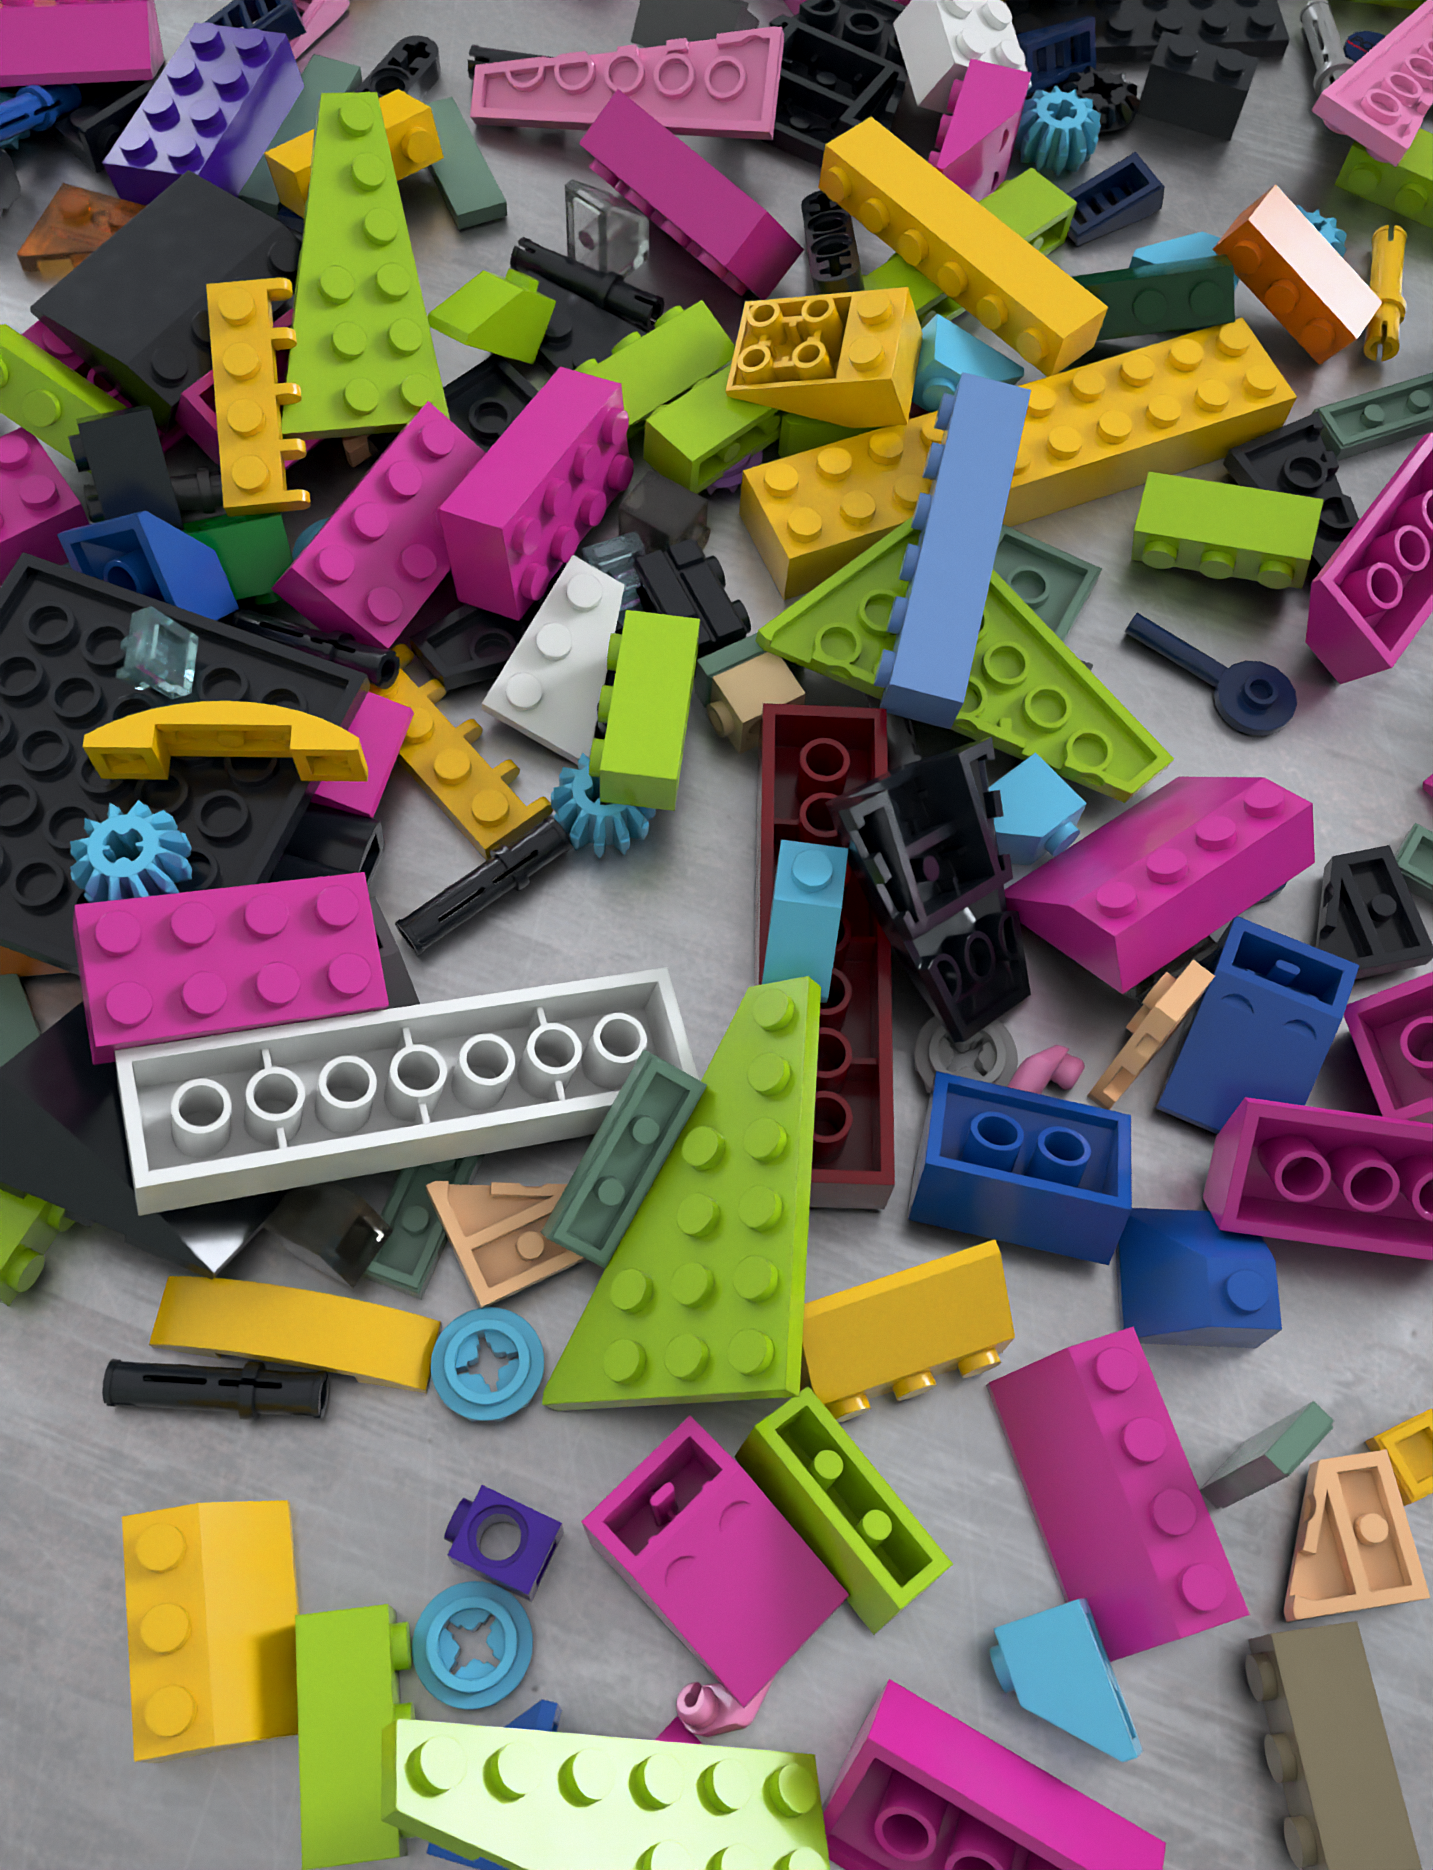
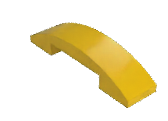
[83,701,368,782]
[149,1276,442,1394]

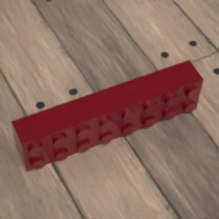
[754,703,895,1209]

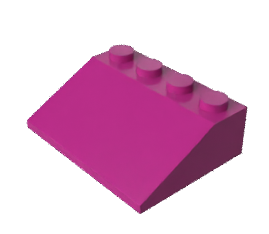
[1004,776,1315,994]

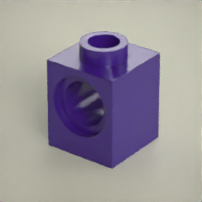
[444,1485,564,1602]

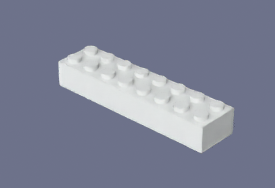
[114,967,699,1216]

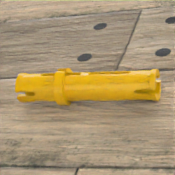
[1363,225,1407,361]

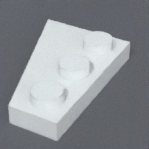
[482,555,625,765]

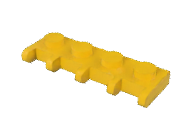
[206,278,311,517]
[369,644,554,861]

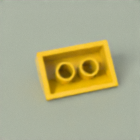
[800,1239,1015,1423]
[122,1500,300,1764]

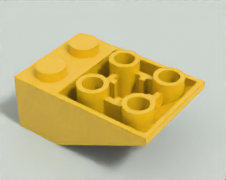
[725,287,923,429]

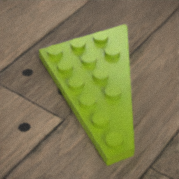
[755,516,1174,803]
[542,976,821,1411]

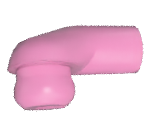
[1007,1045,1085,1094]
[676,1675,776,1737]

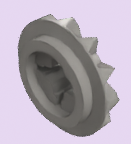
[914,1015,1018,1093]

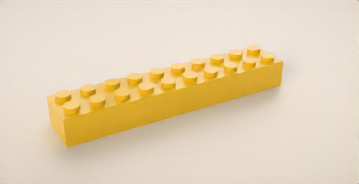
[739,317,1297,600]

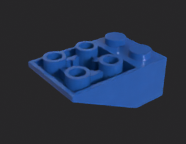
[1156,916,1359,1134]

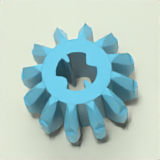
[1014,85,1101,176]
[551,753,656,859]
[70,800,192,903]

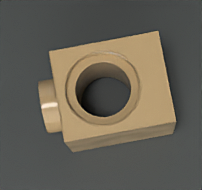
[707,652,806,754]

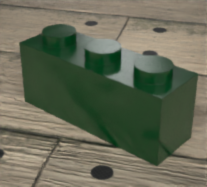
[1071,254,1235,341]

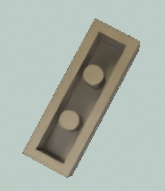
[1245,1621,1422,1870]

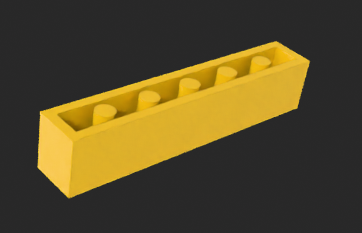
[818,117,1108,377]

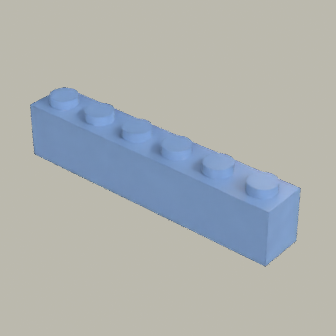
[874,372,1031,729]

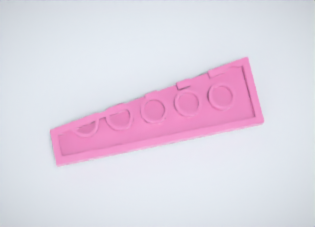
[1311,0,1433,167]
[470,26,784,140]

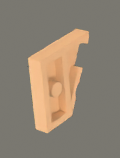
[1087,960,1215,1110]
[426,1181,587,1309]
[1283,1449,1431,1622]

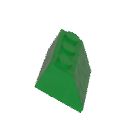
[181,512,293,604]

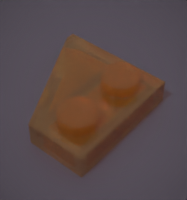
[17,183,146,272]

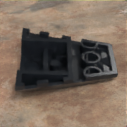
[759,0,909,168]
[825,737,1031,1043]
[0,1001,300,1280]

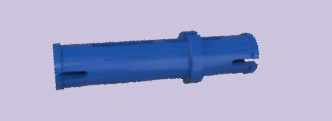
[0,84,82,142]

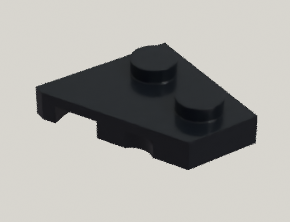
[1316,845,1433,979]

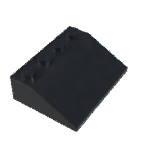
[30,170,302,435]

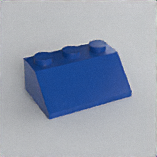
[908,1071,1132,1265]

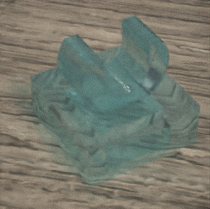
[582,531,645,611]
[116,606,198,699]

